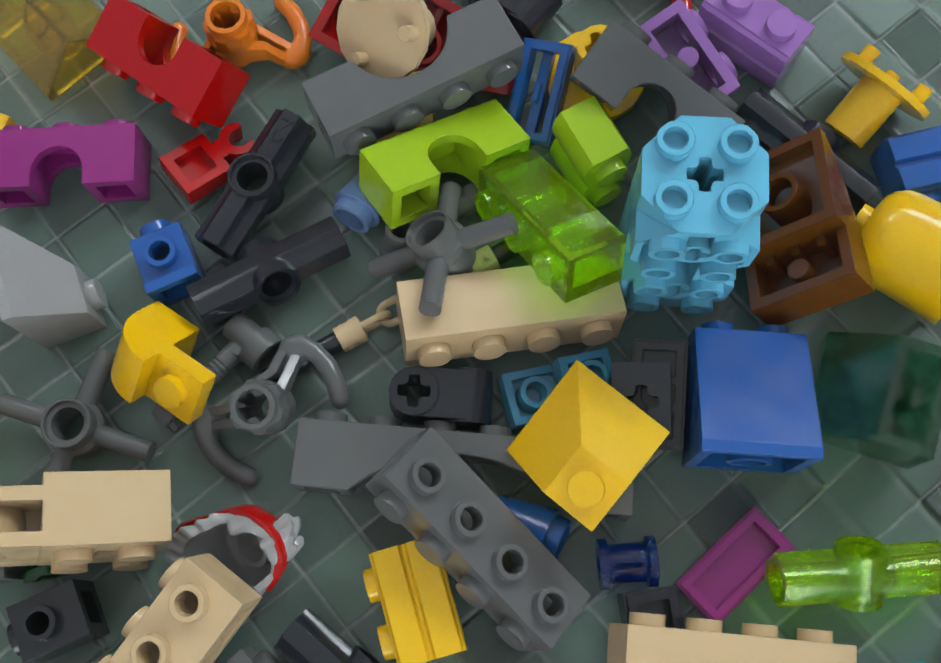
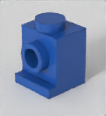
[129,219,206,307]

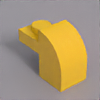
[111,301,217,425]

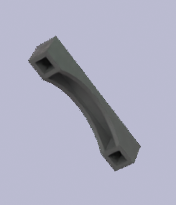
[290,410,634,521]

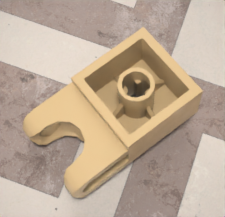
[0,469,172,574]

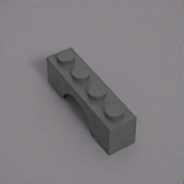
[301,0,524,159]

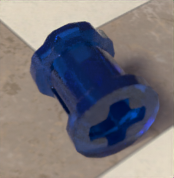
[596,535,660,590]

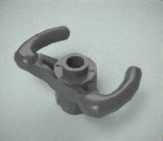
[192,333,350,487]

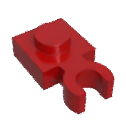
[159,122,255,204]

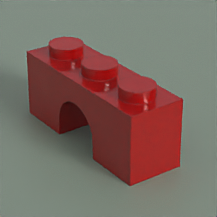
[85,0,251,129]

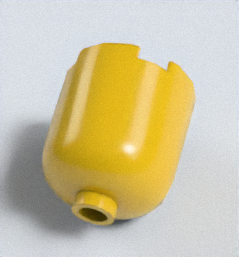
[856,190,941,325]

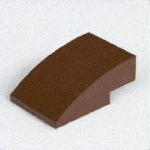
[745,127,875,325]

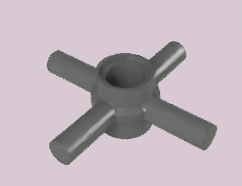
[368,182,518,317]
[0,348,156,485]

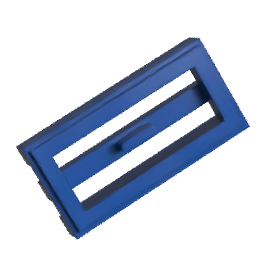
[507,37,576,149]

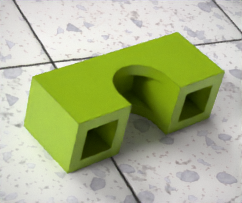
[359,99,531,230]

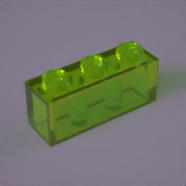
[475,149,627,303]

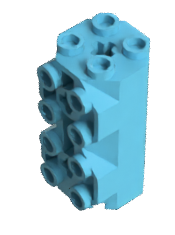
[615,115,769,315]

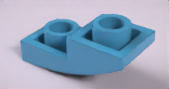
[496,348,612,430]

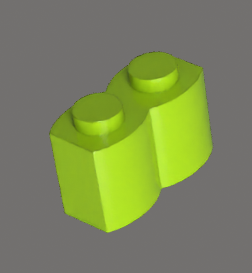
[550,95,632,207]

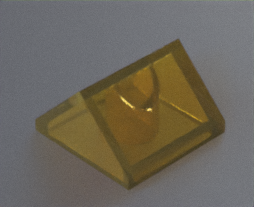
[0,0,104,101]

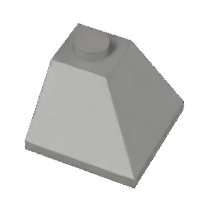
[0,225,108,349]

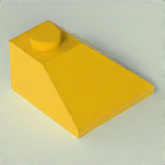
[507,360,670,532]

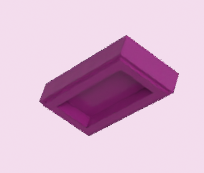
[672,506,796,621]

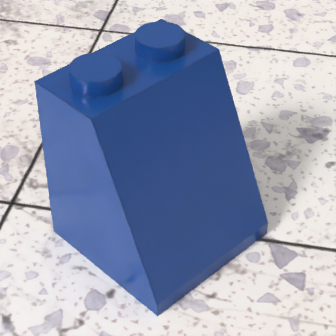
[682,321,824,475]

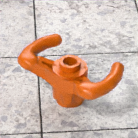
[169,0,312,70]

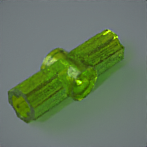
[765,535,941,612]

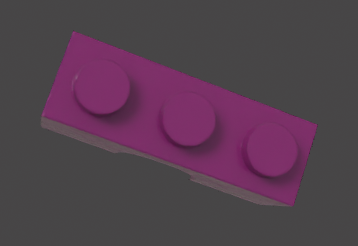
[0,119,152,208]

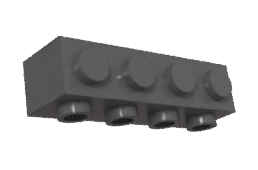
[365,427,591,651]

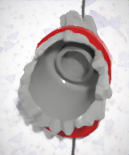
[164,504,304,595]

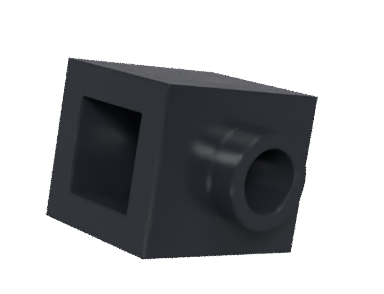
[6,579,110,663]

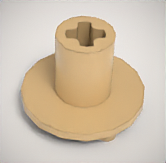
[336,0,436,78]

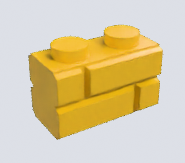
[362,540,468,663]

